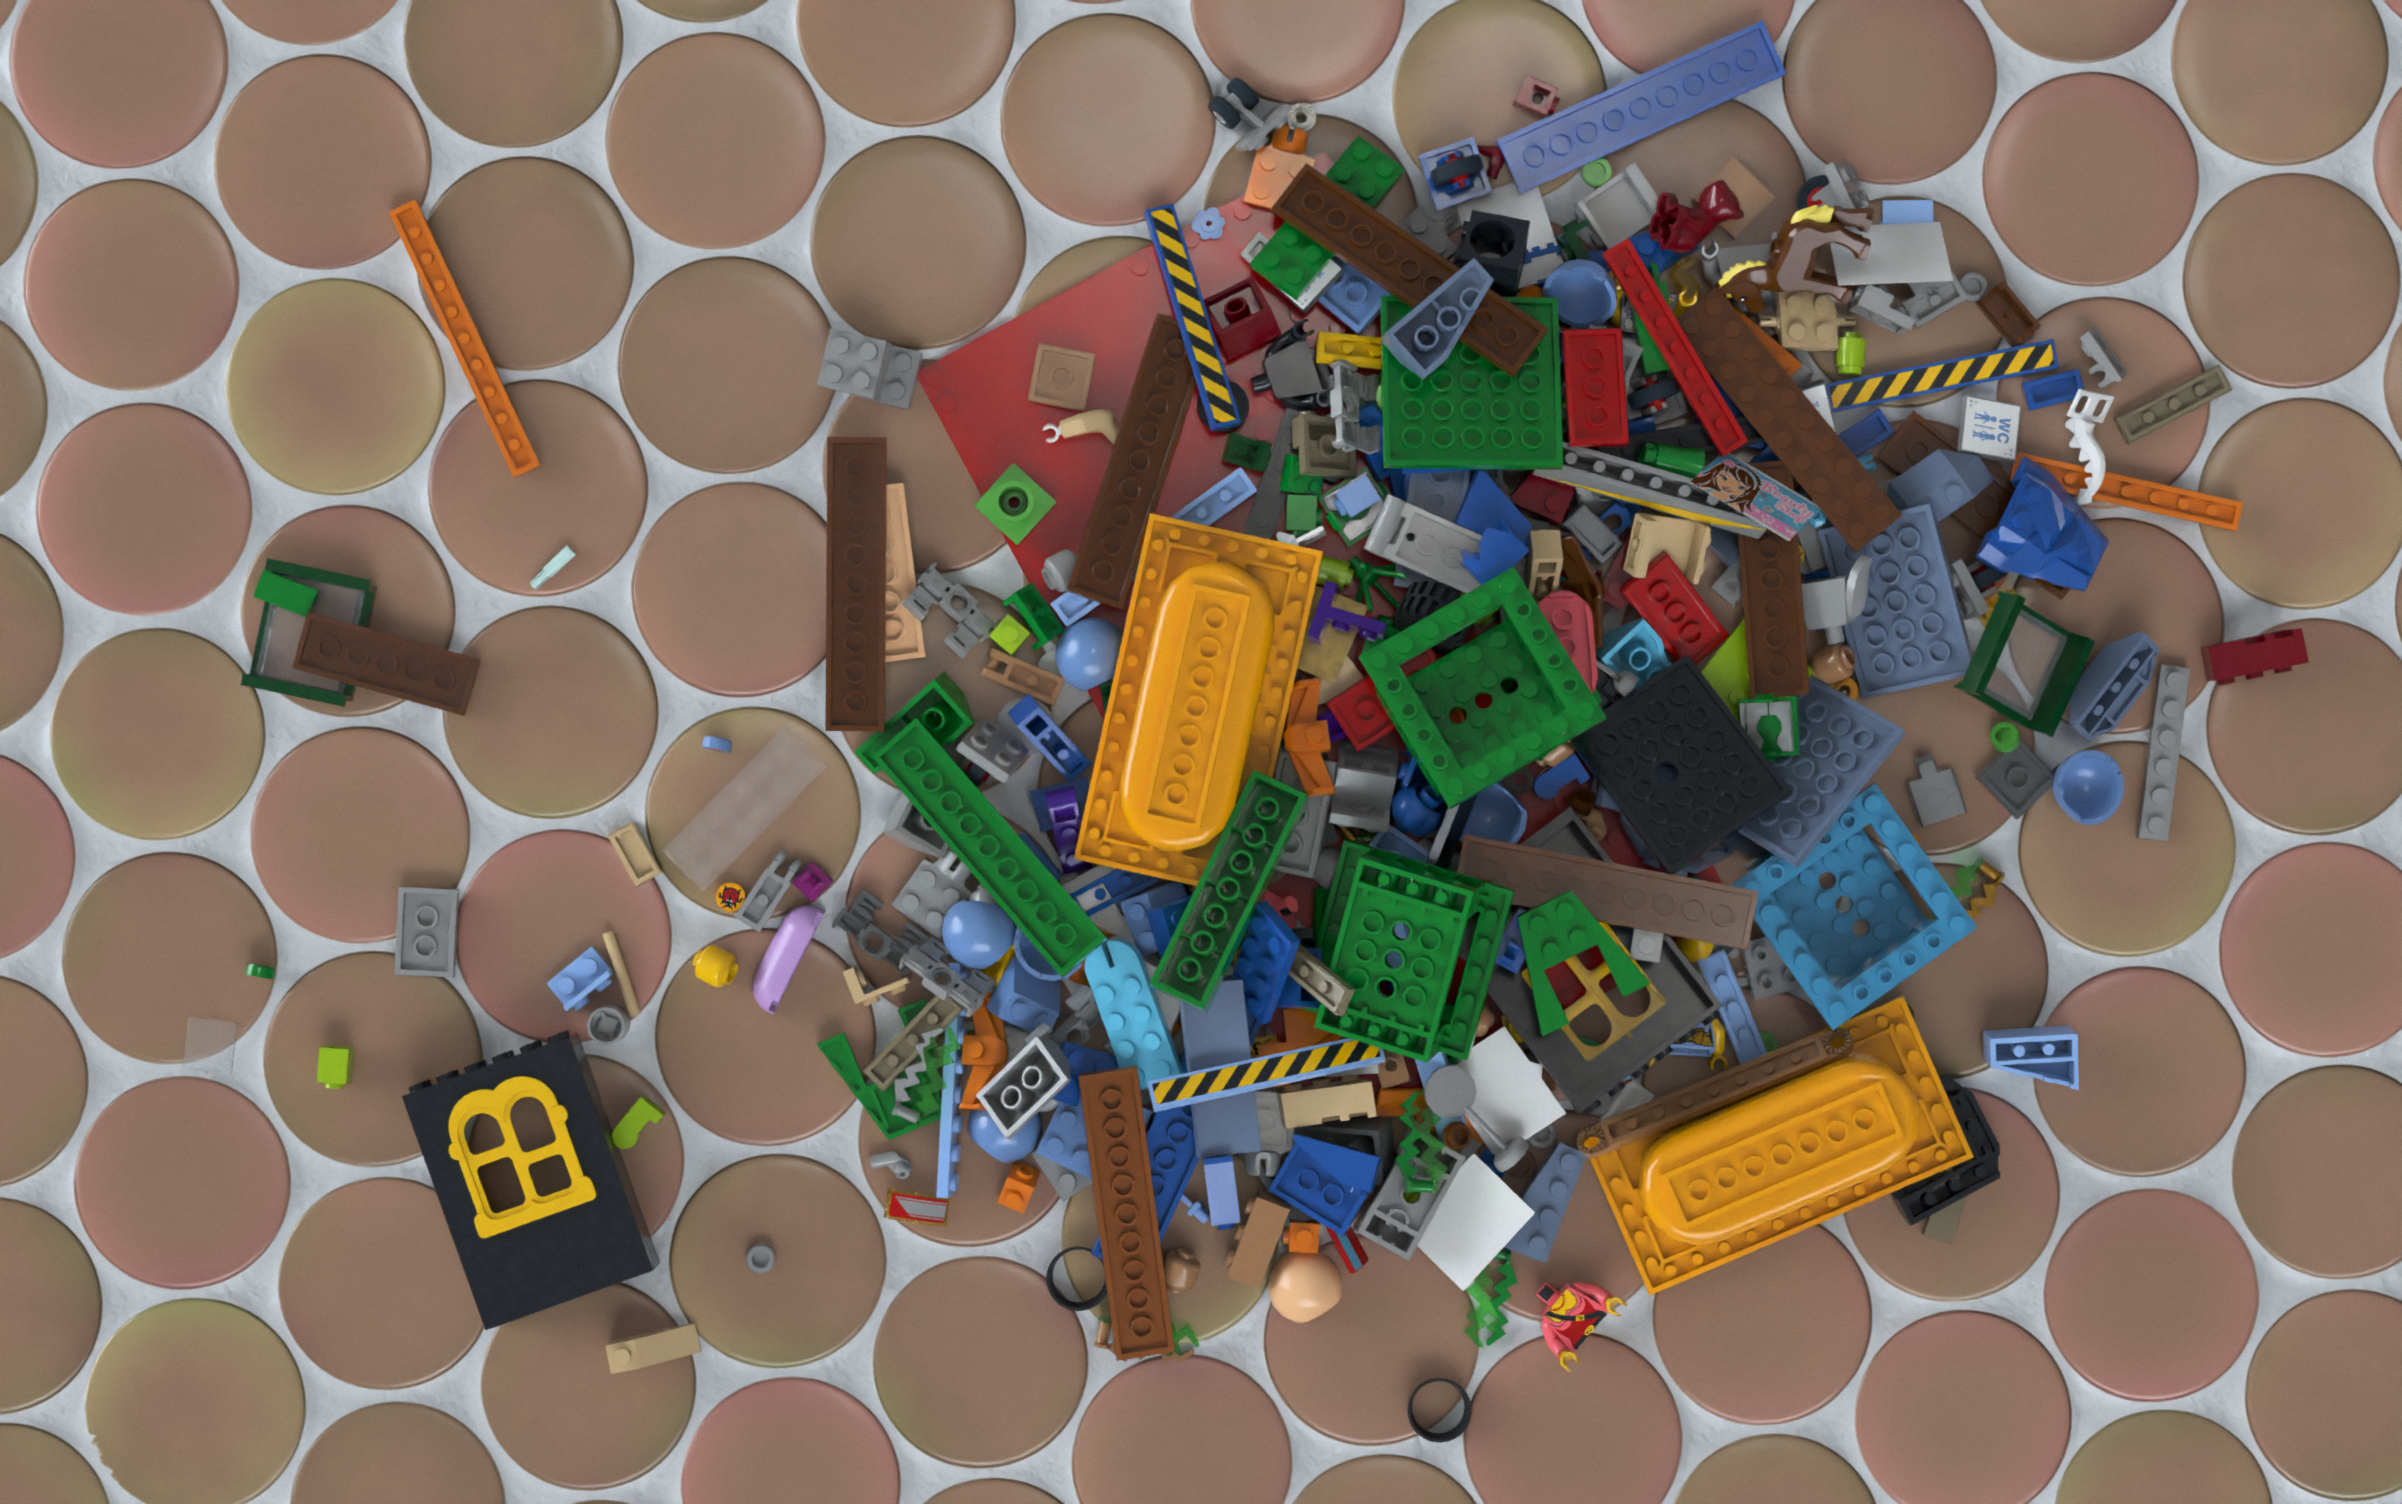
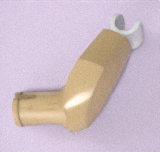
[1042,409,1119,444]

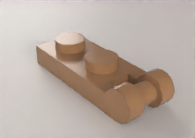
[979,647,1065,706]

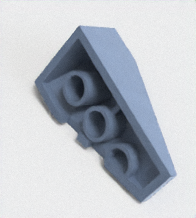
[1381,258,1494,379]

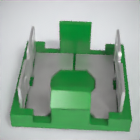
[1317,466,1390,548]
[1738,694,1801,761]

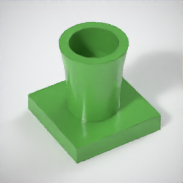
[974,463,1057,546]

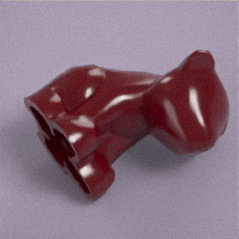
[1649,180,1744,253]

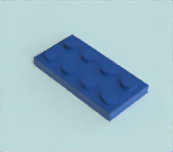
[1232,900,1301,1025]

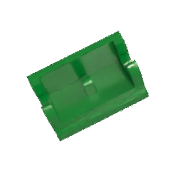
[1002,582,1065,651]

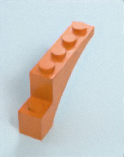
[1257,1008,1343,1087]

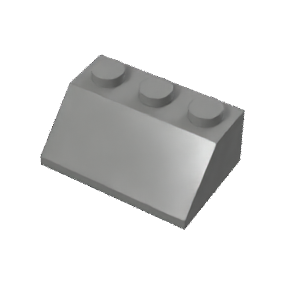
[976,1036,1071,1140]

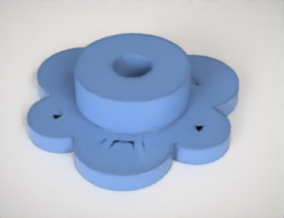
[1192,207,1225,240]

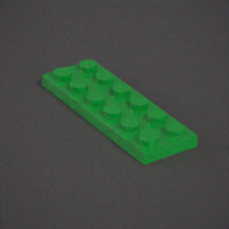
[1250,135,1405,301]

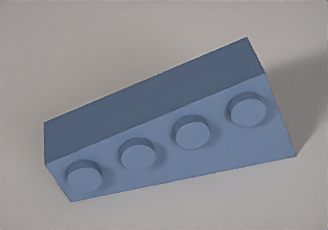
[1504,1140,1587,1263]

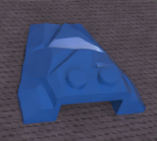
[1975,457,2109,592]

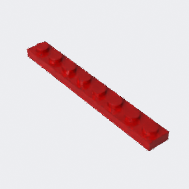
[1602,238,1748,457]

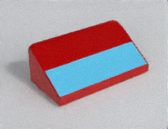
[1325,1225,1368,1274]

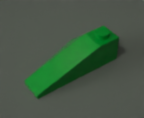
[854,671,975,774]

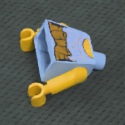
[1649,1018,1728,1070]

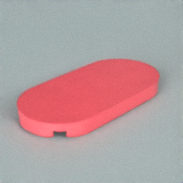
[1538,590,1598,694]

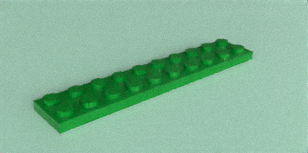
[872,718,1108,978]

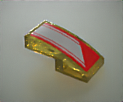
[884,1188,950,1227]

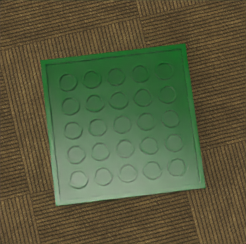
[1380,296,1563,470]

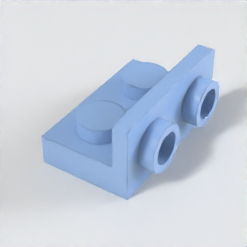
[546,946,615,1012]

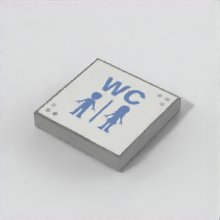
[1957,395,2021,464]

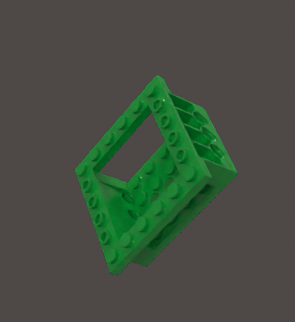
[1359,566,1606,809]
[1301,839,1515,1063]

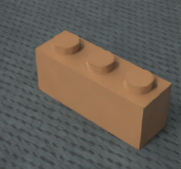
[1224,1189,1291,1289]

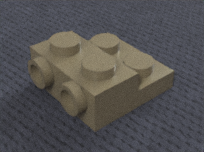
[1291,411,1357,479]

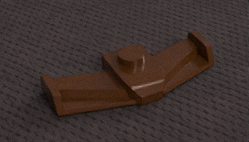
[1559,533,1606,649]

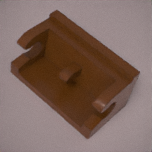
[1975,281,2041,347]

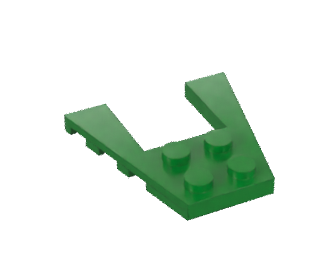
[1517,890,1650,1036]
[817,998,941,1140]

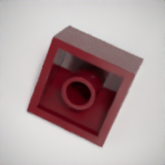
[1203,277,1282,360]

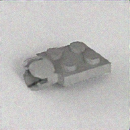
[891,847,973,939]
[1245,1091,1294,1177]

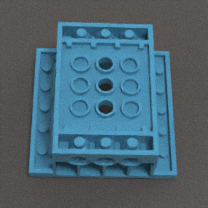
[1729,783,1978,1030]

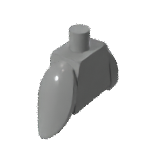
[1802,555,1873,644]

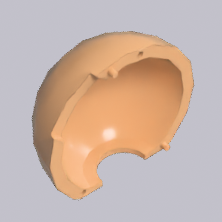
[1268,1252,1342,1323]

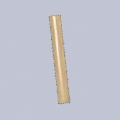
[602,931,641,1017]

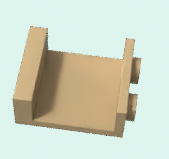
[1623,513,1711,584]

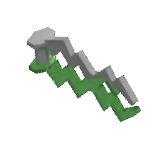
[892,1027,961,1126]

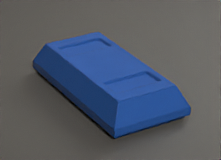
[2022,369,2086,411]
[1838,408,1895,458]

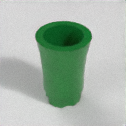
[1638,442,1705,479]

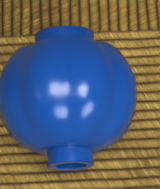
[1391,783,1444,837]

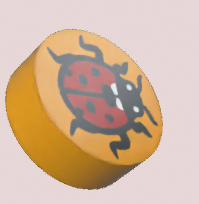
[716,882,746,912]

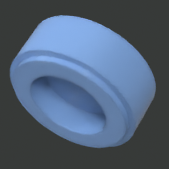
[702,736,732,753]

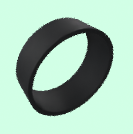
[1046,1247,1107,1311]
[1408,1378,1472,1443]

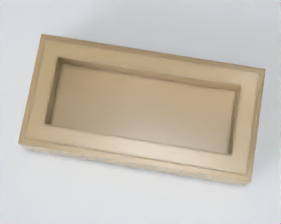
[607,821,663,887]

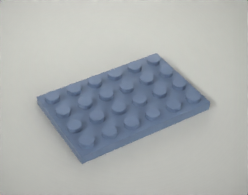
[1818,502,1973,699]
[1737,676,1906,869]

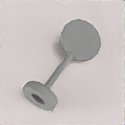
[1424,1065,1529,1172]

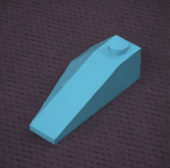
[1595,618,1671,691]

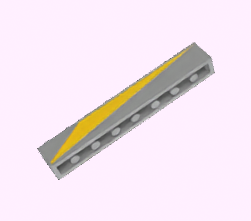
[1533,441,1767,539]

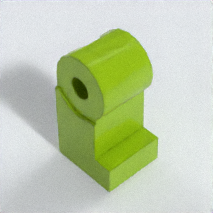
[612,1095,666,1149]

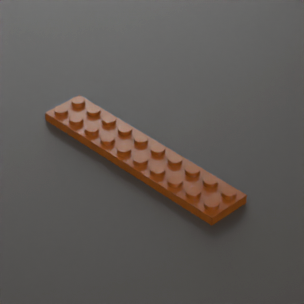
[1078,1065,1175,1361]

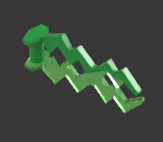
[1395,1088,1448,1194]
[1464,1248,1518,1348]

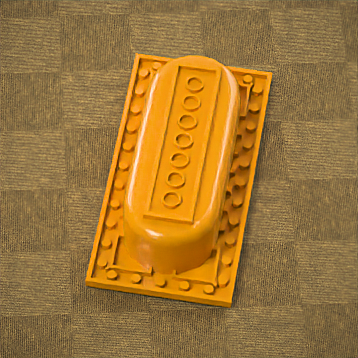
[1074,513,1323,886]
[1584,995,1974,1296]

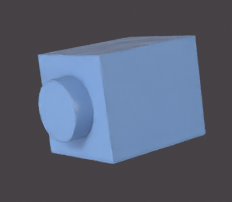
[1333,474,1381,519]

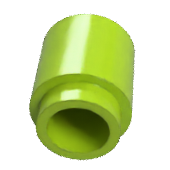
[1835,332,1866,375]
[1316,555,1354,591]

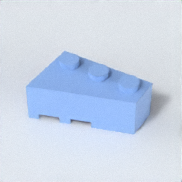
[1983,1025,2079,1090]

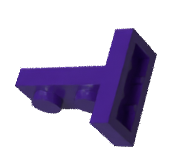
[1308,580,1388,645]

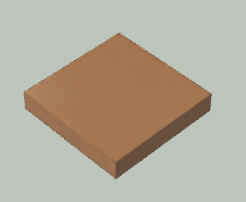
[1692,156,1775,240]
[1027,343,1096,412]

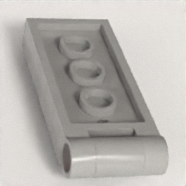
[1363,494,1515,595]

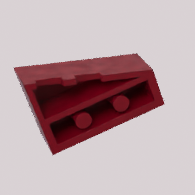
[2201,628,2309,685]

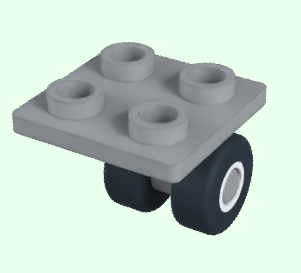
[1208,77,1292,151]

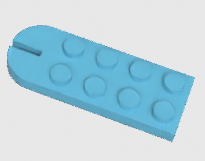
[1085,936,1184,1090]

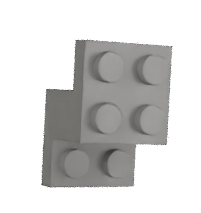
[817,328,923,410]
[1329,740,1398,833]

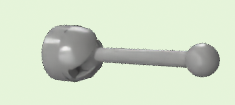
[1596,659,1639,697]

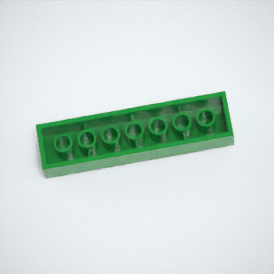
[1149,769,1309,1013]

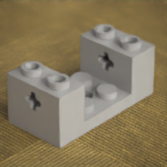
[1353,1127,1466,1261]

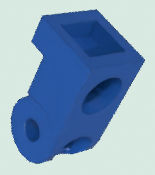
[1532,753,1590,799]

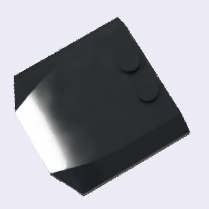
[1890,1074,2000,1226]

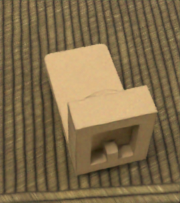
[843,966,911,1007]

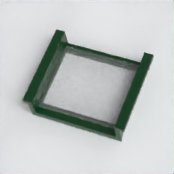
[240,558,377,707]
[1953,591,2095,738]

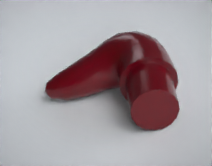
[1477,145,1504,179]

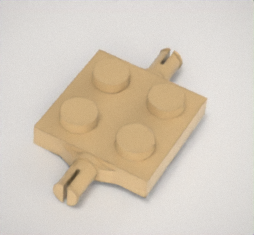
[1757,292,1856,351]

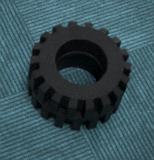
[1394,581,1472,653]

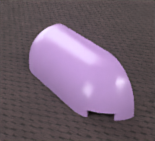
[752,905,825,1015]

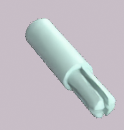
[530,545,576,590]

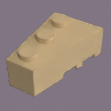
[1277,1075,1377,1129]

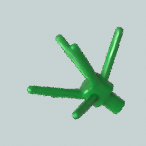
[1349,556,1407,612]

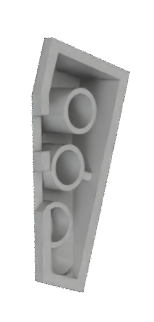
[882,737,966,858]

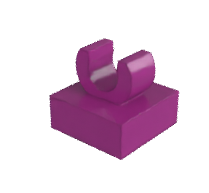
[792,861,833,903]

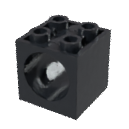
[1455,210,1530,297]

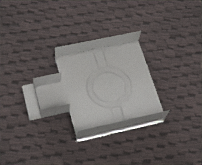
[1906,754,1968,827]

